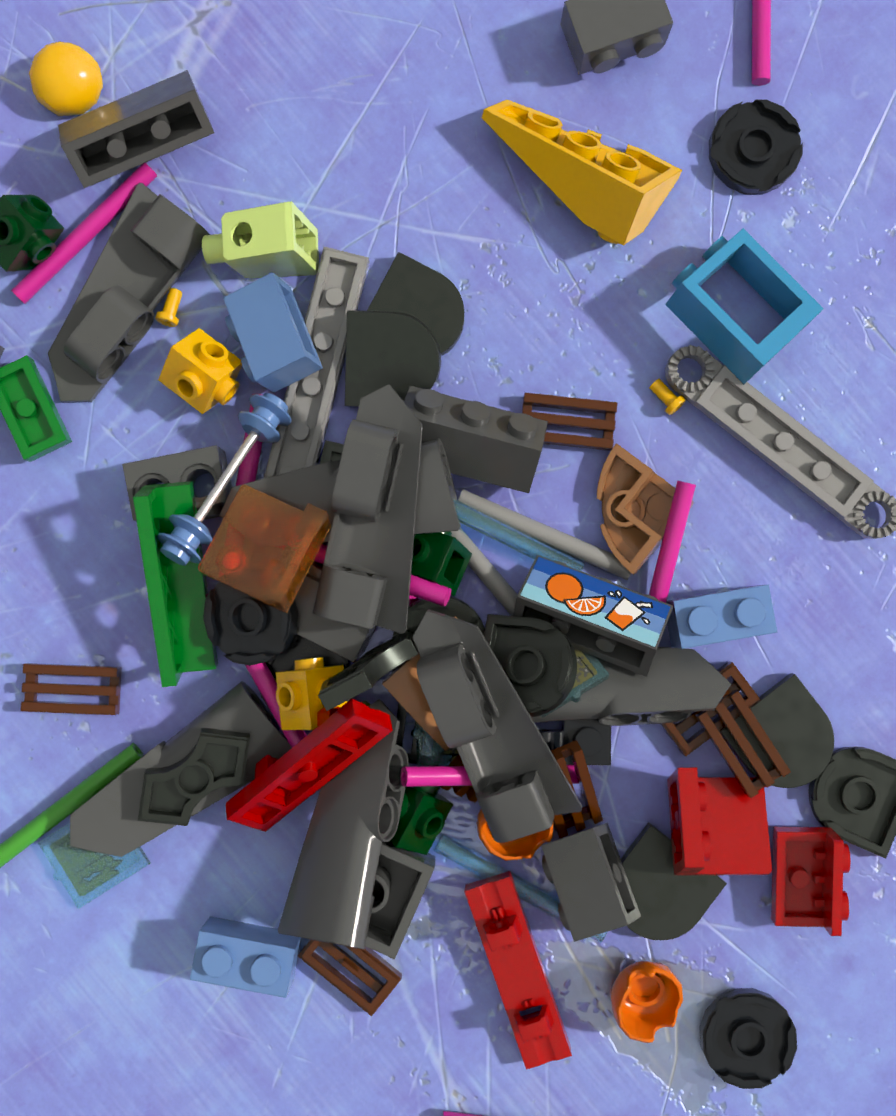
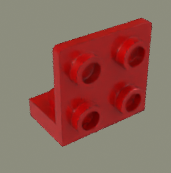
[667,767,772,875]

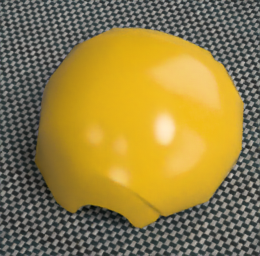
[29,41,103,116]

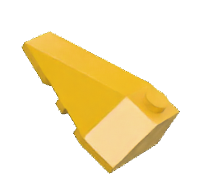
[481,100,682,245]

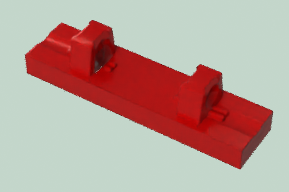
[226,698,393,832]
[464,871,572,1070]

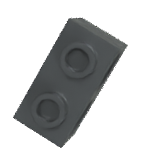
[122,445,232,521]

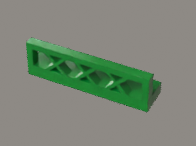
[133,481,218,687]

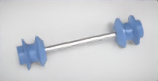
[157,393,292,566]

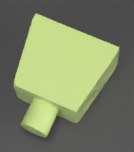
[202,201,319,278]

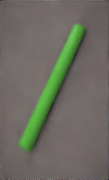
[0,743,144,868]

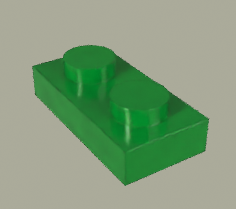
[0,355,72,462]

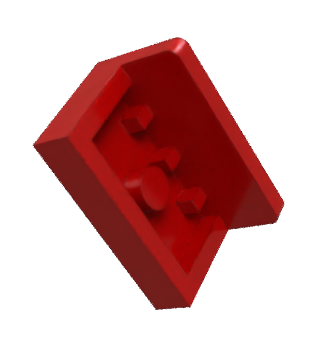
[771,826,851,936]

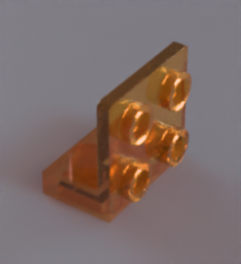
[198,485,331,614]

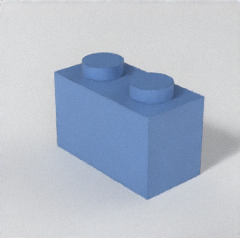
[223,272,323,393]
[666,585,778,649]
[190,916,302,998]

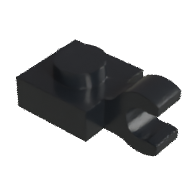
[538,719,611,765]

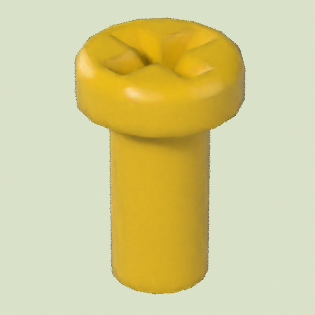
[155,288,183,327]
[649,378,686,415]

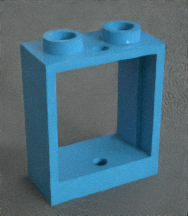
[665,228,824,384]

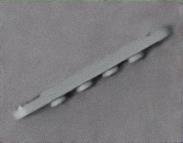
[665,345,896,539]

